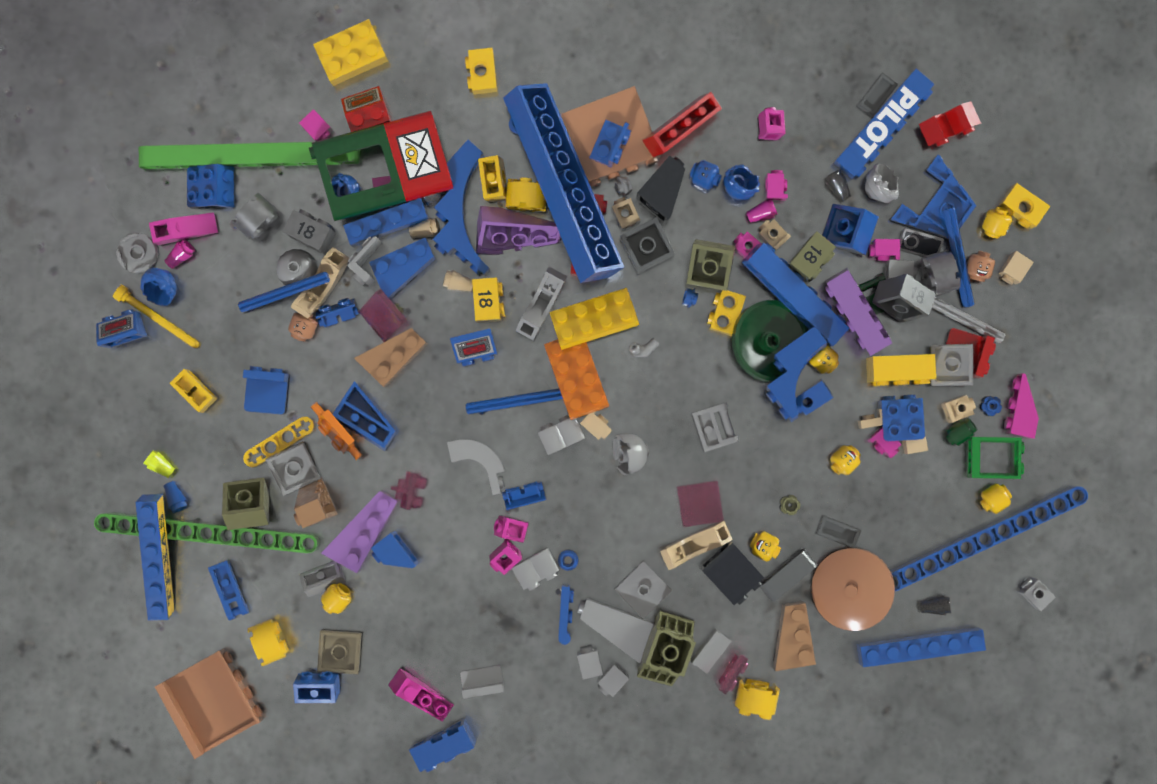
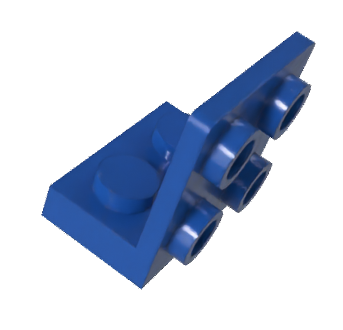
[589,120,631,168]

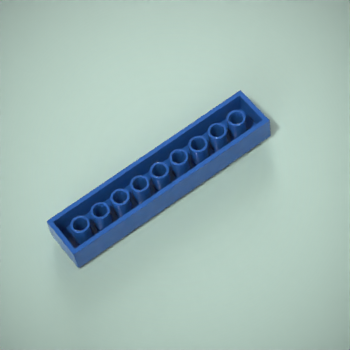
[503,83,624,283]

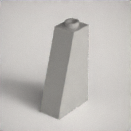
[577,598,655,663]

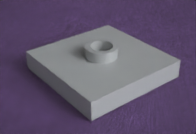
[931,344,973,386]
[266,441,321,496]
[615,561,672,619]

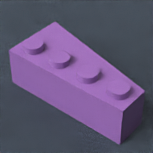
[321,491,400,573]

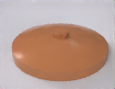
[812,548,895,631]

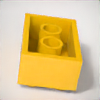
[313,19,388,86]
[866,354,936,386]

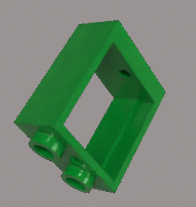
[967,437,1025,479]

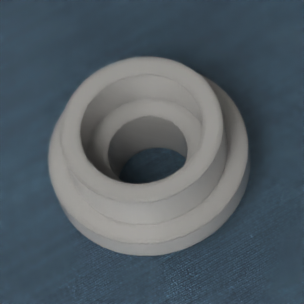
[615,176,632,196]

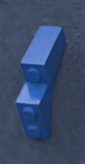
[766,326,827,422]

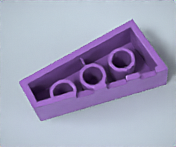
[825,268,892,356]

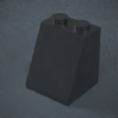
[636,156,685,225]
[699,541,764,605]

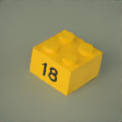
[472,277,505,323]

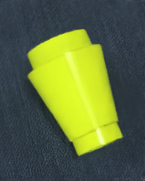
[143,450,176,478]

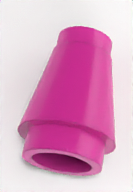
[746,199,778,223]
[164,239,195,269]

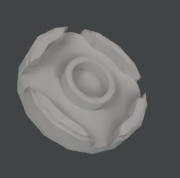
[116,232,158,274]

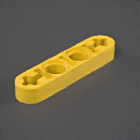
[243,417,315,467]

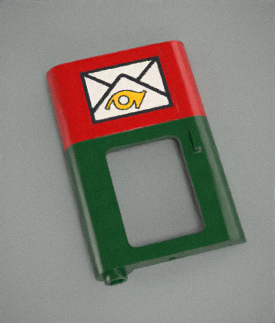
[309,111,453,221]

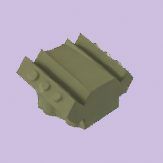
[637,611,696,686]

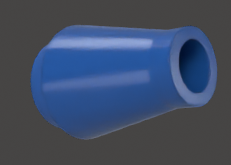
[163,481,188,513]

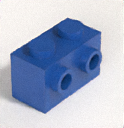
[293,671,340,703]

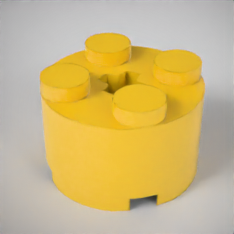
[506,177,547,212]
[247,619,289,667]
[735,679,780,720]

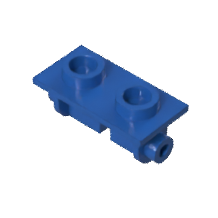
[315,298,359,327]
[502,481,546,510]

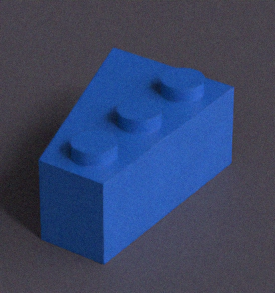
[369,237,436,301]
[333,381,396,451]
[409,718,476,772]

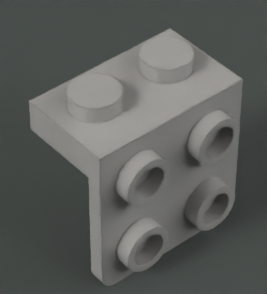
[347,236,382,286]

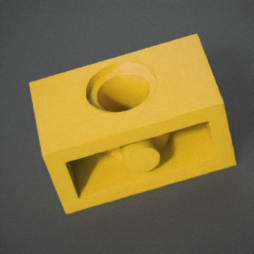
[465,48,497,95]
[478,155,507,203]
[998,183,1050,229]

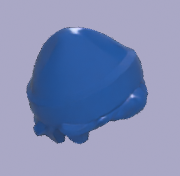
[724,164,760,200]
[331,173,362,197]
[140,268,177,306]

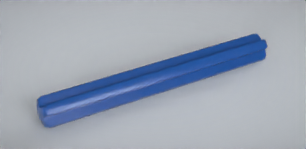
[943,207,975,307]
[238,272,330,312]
[466,388,563,414]

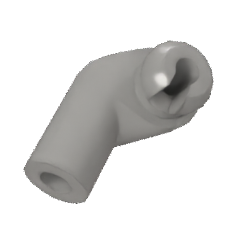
[629,338,660,358]

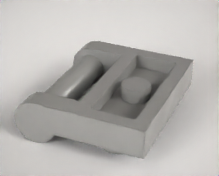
[692,402,739,452]

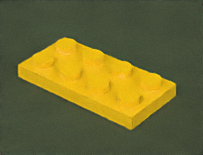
[549,288,639,350]

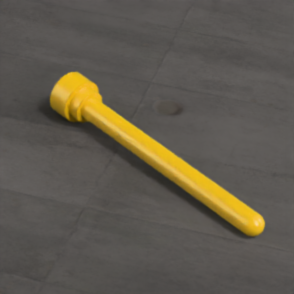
[113,285,199,348]

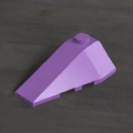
[476,206,561,254]

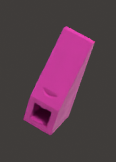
[149,212,219,245]
[1004,373,1039,439]
[388,668,454,722]

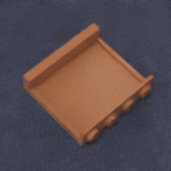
[560,86,661,187]
[155,648,263,759]

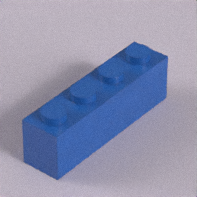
[343,198,429,247]

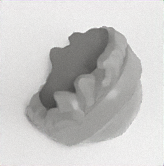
[865,163,899,203]

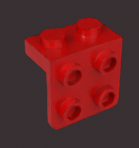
[945,328,996,378]

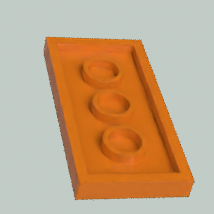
[544,339,609,420]

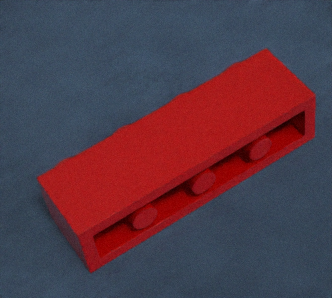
[642,92,722,157]

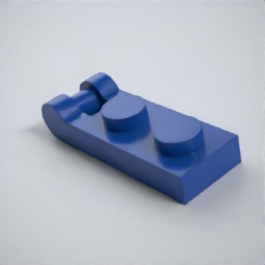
[208,560,249,621]
[559,585,574,645]

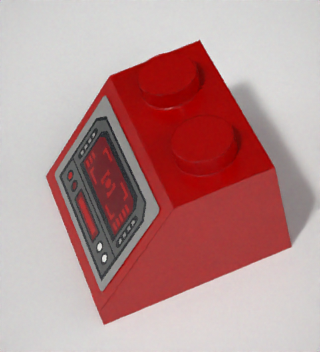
[341,86,391,132]

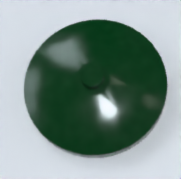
[732,300,808,382]

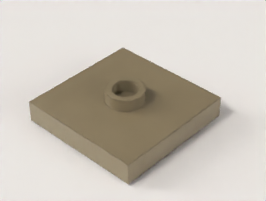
[317,630,362,674]

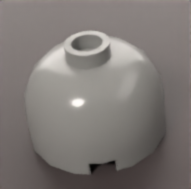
[276,249,318,286]
[612,433,649,475]

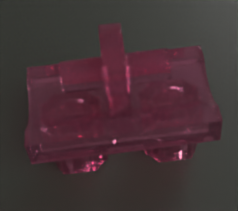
[391,471,426,510]

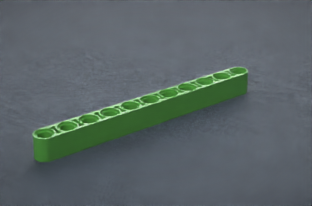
[138,142,361,169]
[94,513,320,553]

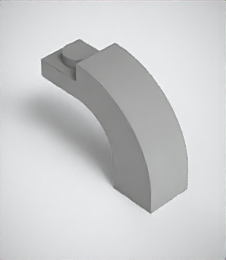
[515,267,567,340]
[447,440,505,495]

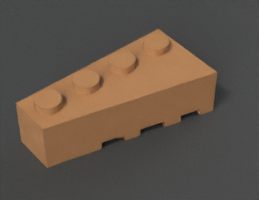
[293,477,338,528]

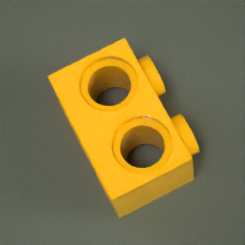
[707,290,746,336]
[169,369,218,413]

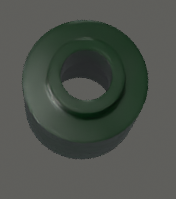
[946,417,978,446]

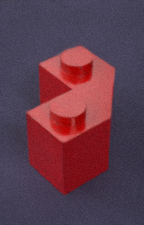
[919,101,981,147]

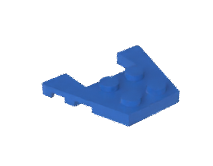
[890,155,976,239]

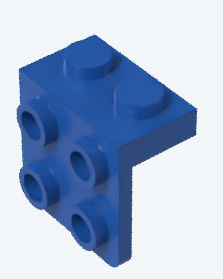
[187,164,234,208]
[243,366,289,414]
[877,395,925,441]

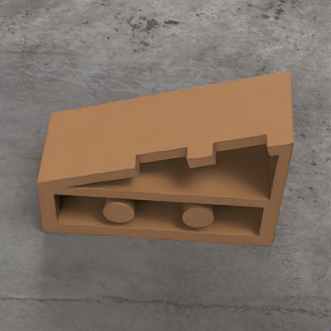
[354,328,428,387]
[772,601,816,671]

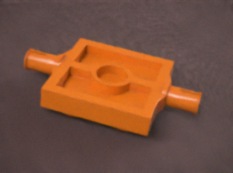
[310,402,363,460]

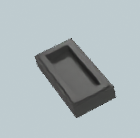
[857,72,898,118]
[816,515,862,548]

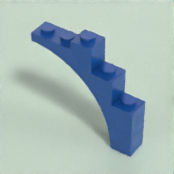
[433,140,490,276]

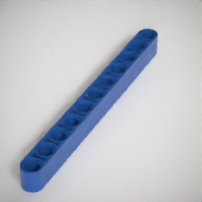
[890,486,1088,591]

